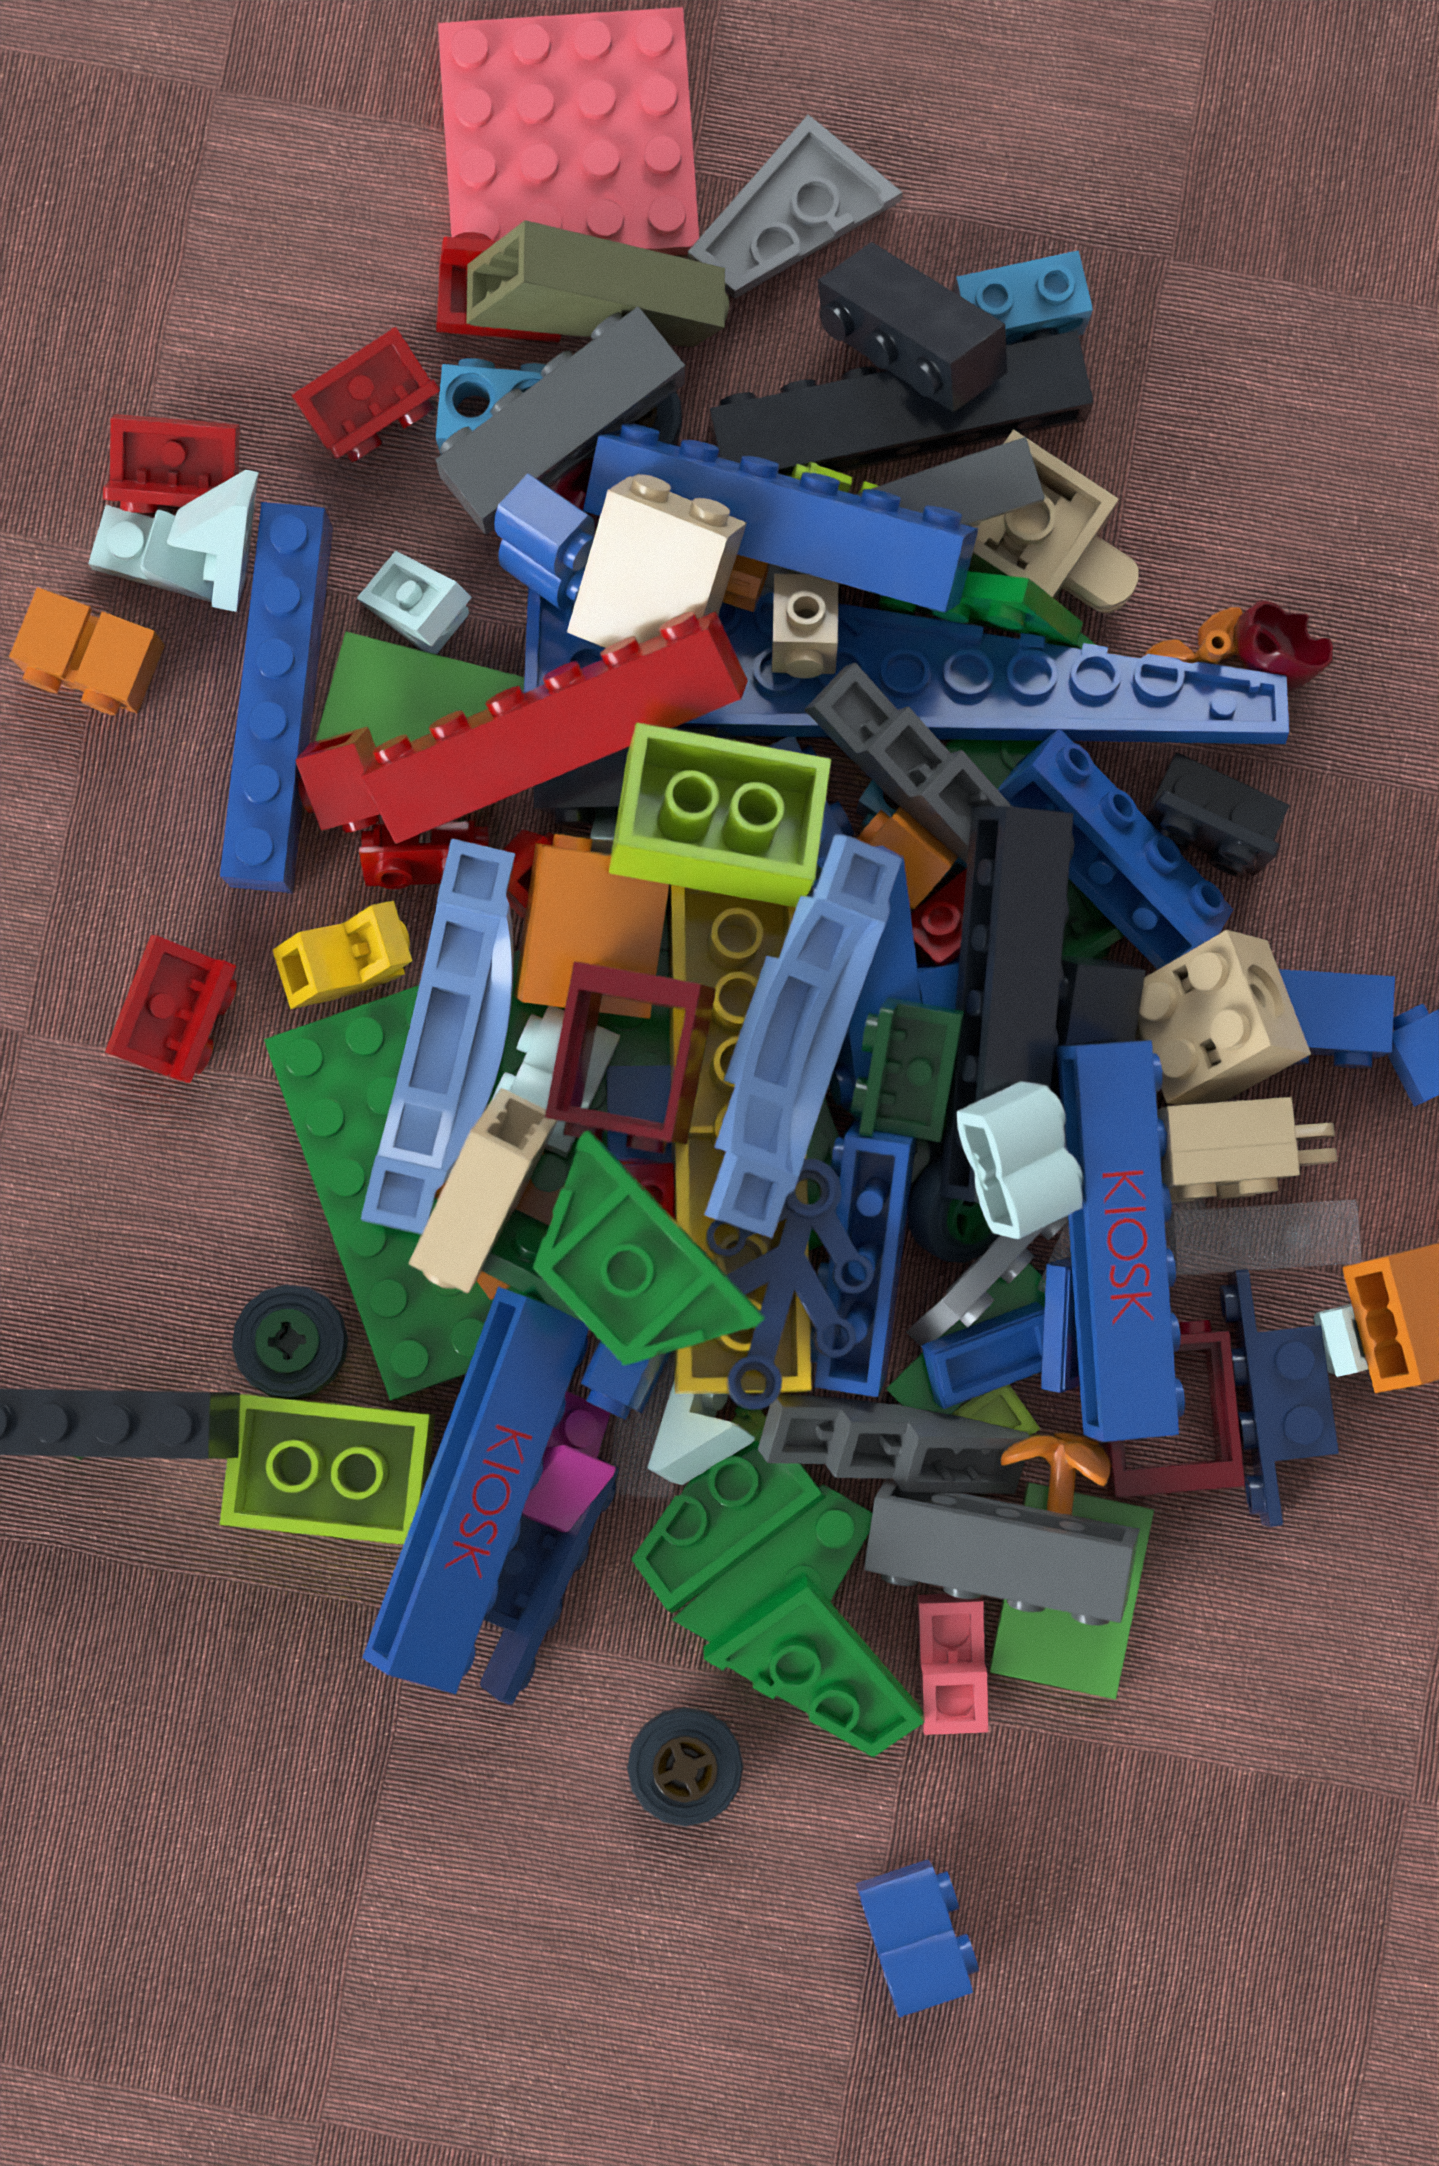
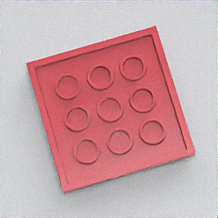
[438,7,699,256]

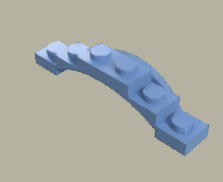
[705,835,902,1238]
[361,839,515,1235]

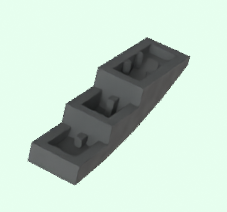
[793,437,1045,574]
[804,663,1012,863]
[758,1394,1030,1494]

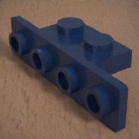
[1219,1269,1339,1527]
[480,1456,619,1706]

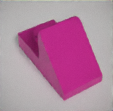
[521,1391,616,1532]

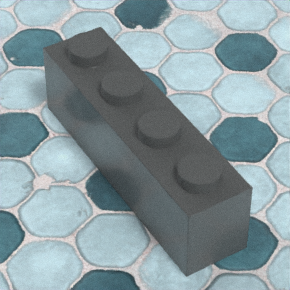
[435,306,685,535]
[864,1478,1140,1626]

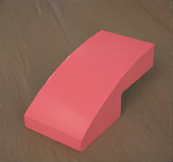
[917,1594,988,1735]

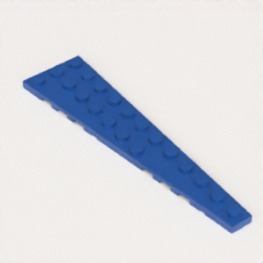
[524,587,1289,744]

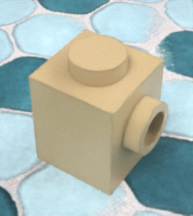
[772,574,838,678]

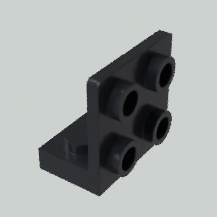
[1145,752,1290,878]

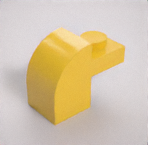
[272,901,412,1009]

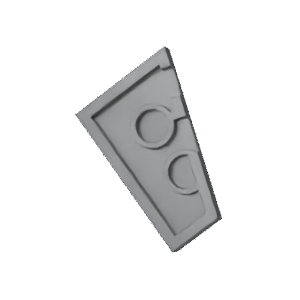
[688,115,903,299]
[906,1215,1068,1347]

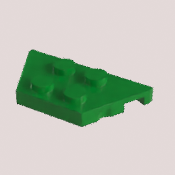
[533,1131,766,1366]

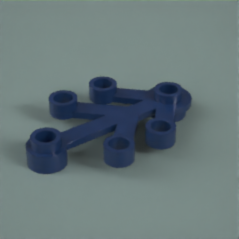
[706,1158,874,1410]

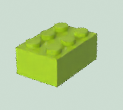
[609,723,831,907]
[219,1394,436,1545]

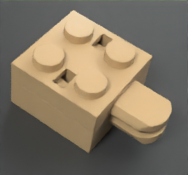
[968,429,1138,614]
[1135,930,1311,1105]
[1157,1097,1338,1204]

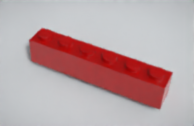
[361,611,748,844]

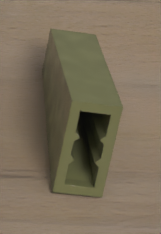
[467,220,729,347]

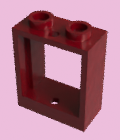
[544,961,716,1154]
[1103,1320,1245,1498]

